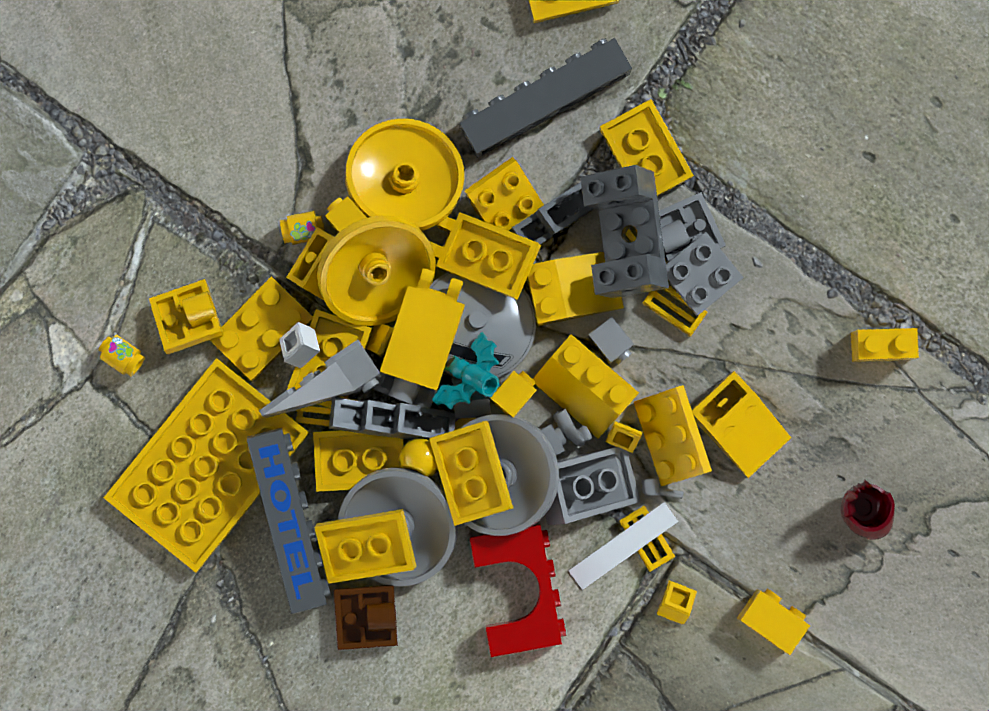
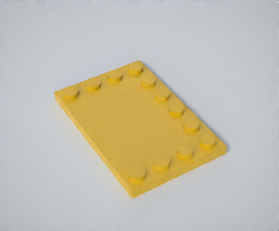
[103,358,310,573]

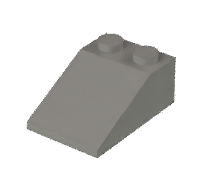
[545,447,640,525]

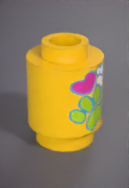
[280,211,325,245]
[98,335,145,377]

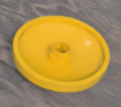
[345,118,464,231]
[317,216,436,326]

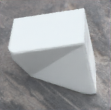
[279,322,320,368]

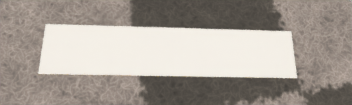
[569,502,679,590]

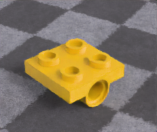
[464,157,544,231]
[149,279,224,355]

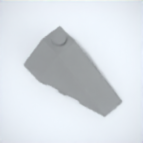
[259,340,382,418]

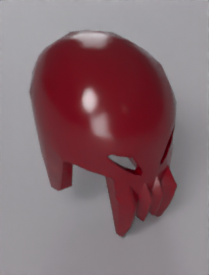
[841,479,895,540]

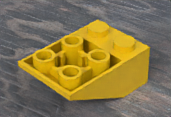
[692,371,792,478]

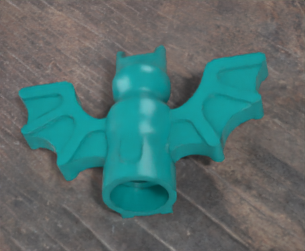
[432,332,500,409]

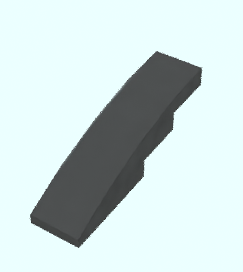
[509,182,594,246]
[329,397,456,440]

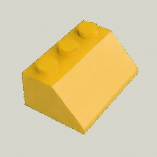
[533,334,639,439]

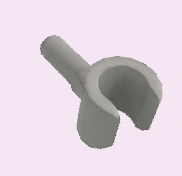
[642,479,684,499]

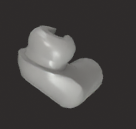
[553,408,592,446]

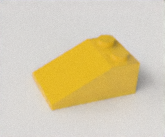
[527,252,624,327]

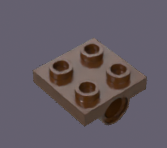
[334,585,398,650]

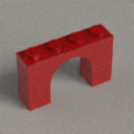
[470,524,567,657]

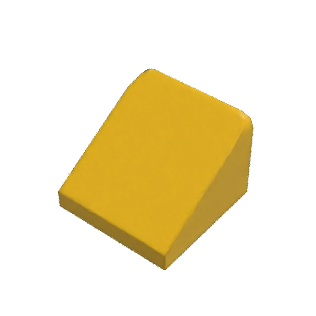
[366,324,394,357]
[605,421,643,453]
[657,580,697,624]

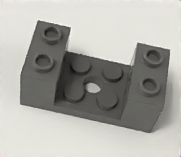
[580,165,669,298]

